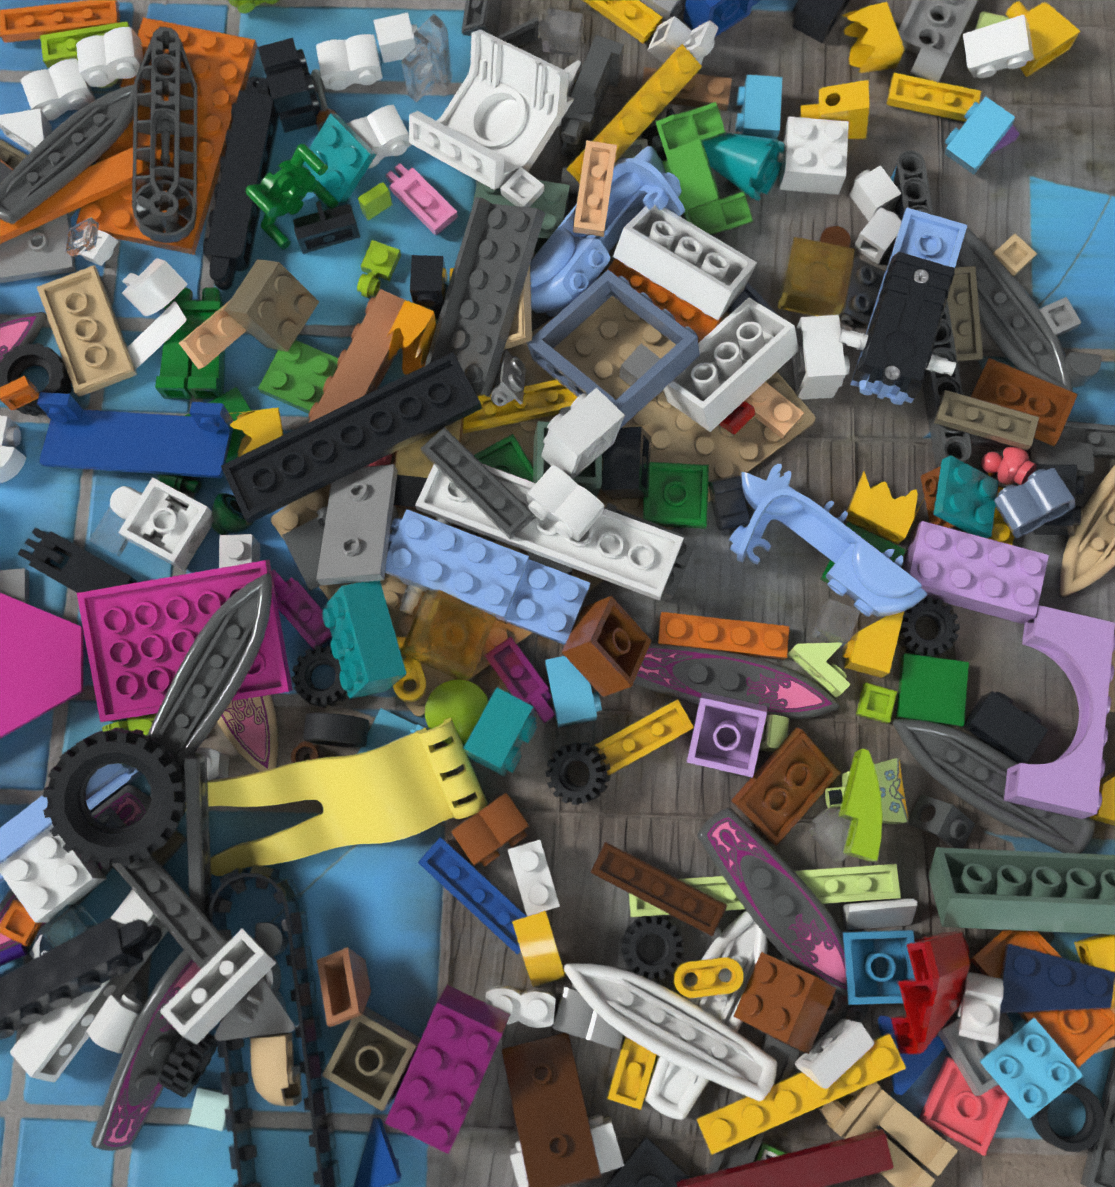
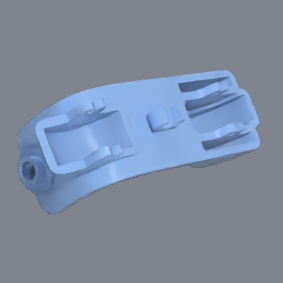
[530,146,685,317]
[729,464,927,617]

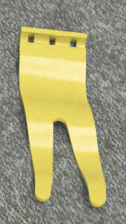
[185,717,488,876]

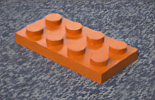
[970,930,1115,1068]

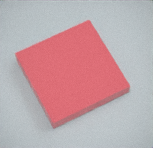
[919,1056,1010,1156]

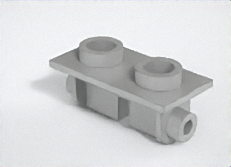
[491,350,526,406]

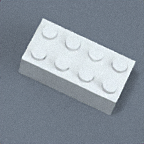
[613,205,757,320]
[663,298,799,432]

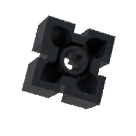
[258,38,321,133]

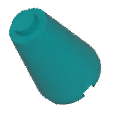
[703,132,785,201]

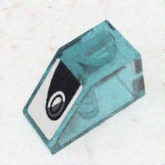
[27,904,98,960]

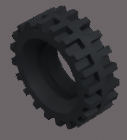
[43,728,186,867]

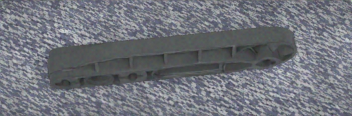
[132,27,197,243]

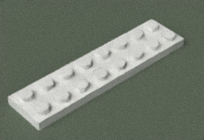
[415,464,684,601]

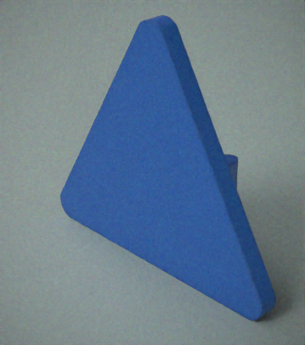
[878,1016,945,1095]
[354,1118,401,1187]

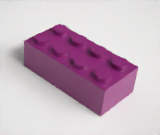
[385,985,510,1154]

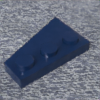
[1000,944,1115,1014]

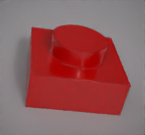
[719,401,756,435]

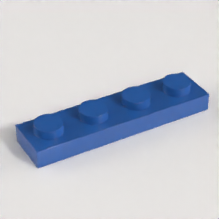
[418,837,528,955]

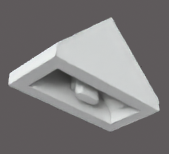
[0,109,52,152]

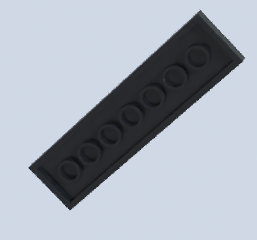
[221,352,482,523]

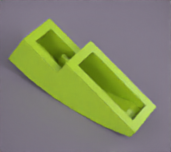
[838,748,882,861]

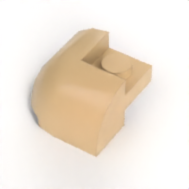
[250,1032,302,1107]

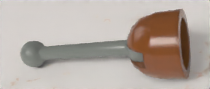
[311,69,337,131]

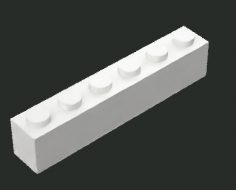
[10,889,168,1083]

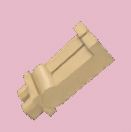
[818,1082,958,1187]

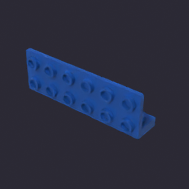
[37,392,234,478]

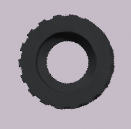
[0,343,72,416]

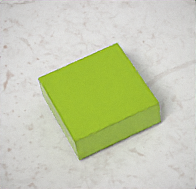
[358,182,392,221]
[856,683,897,724]

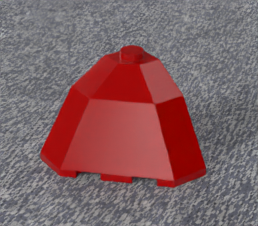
[891,930,970,1054]

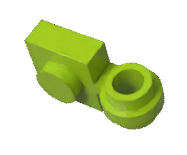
[357,240,401,298]

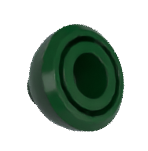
[211,493,254,535]

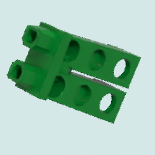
[155,287,225,399]

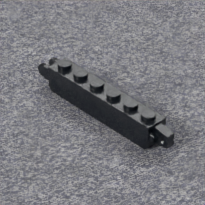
[203,77,279,291]
[0,918,163,1039]

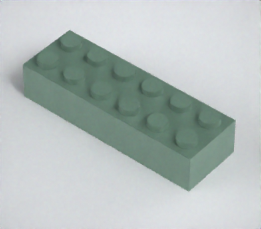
[929,847,1115,935]

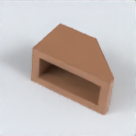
[317,947,371,1027]

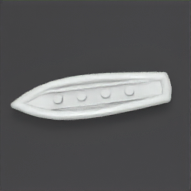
[644,911,769,1120]
[564,963,777,1101]

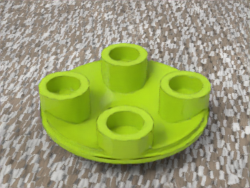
[425,679,489,745]

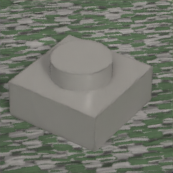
[1039,297,1082,337]

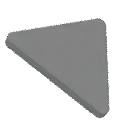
[215,977,295,1041]

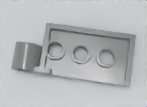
[898,0,978,83]

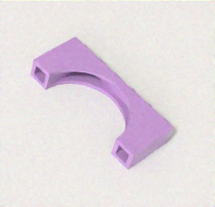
[1004,605,1115,819]

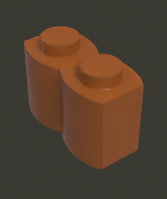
[451,793,530,867]

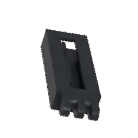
[18,527,138,593]

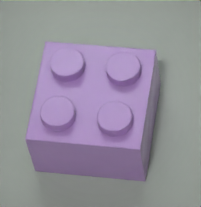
[687,692,767,778]

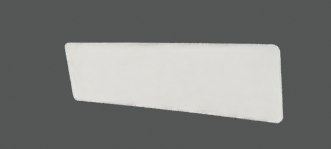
[127,301,186,369]

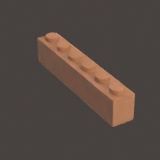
[308,289,407,423]

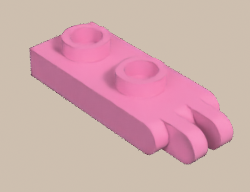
[386,163,458,236]

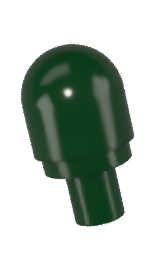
[157,474,201,494]

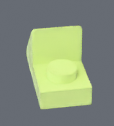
[788,642,851,698]

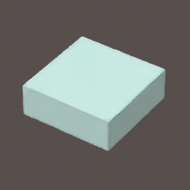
[188,1086,229,1131]

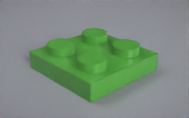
[258,340,338,414]

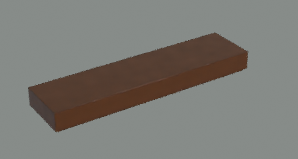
[590,842,727,937]

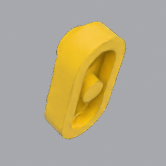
[393,637,427,702]
[673,957,744,998]

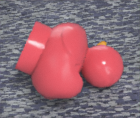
[981,447,1037,485]

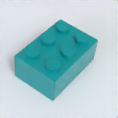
[322,580,407,699]
[463,687,537,777]

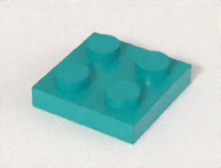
[303,113,377,203]
[933,455,999,538]

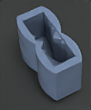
[994,468,1076,538]

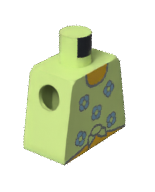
[825,758,909,824]

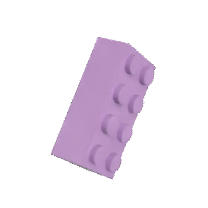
[903,521,1049,624]

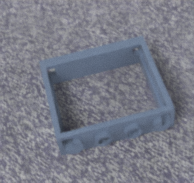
[526,270,700,430]

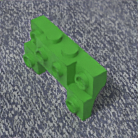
[656,102,753,235]

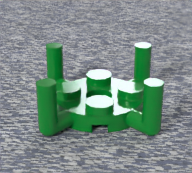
[246,144,339,250]

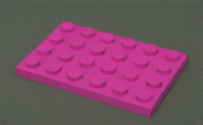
[77,560,293,722]

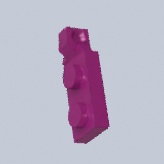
[272,569,332,650]
[484,636,555,724]

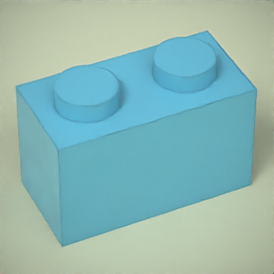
[735,75,783,139]
[945,96,1015,175]
[545,656,602,728]

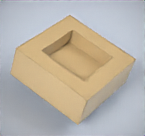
[993,234,1037,277]

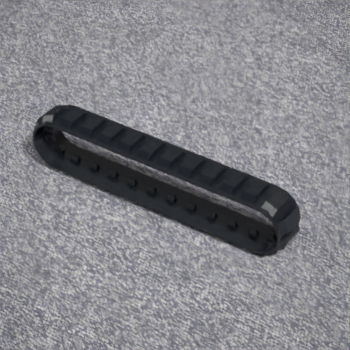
[204,865,341,1187]

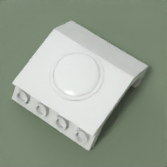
[409,30,574,190]

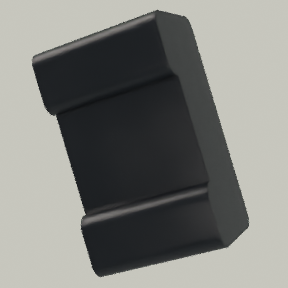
[708,475,750,530]

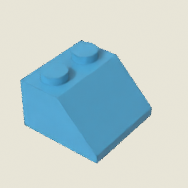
[842,930,915,1005]

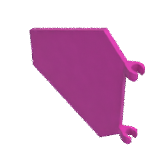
[0,593,83,739]

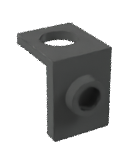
[907,795,975,848]

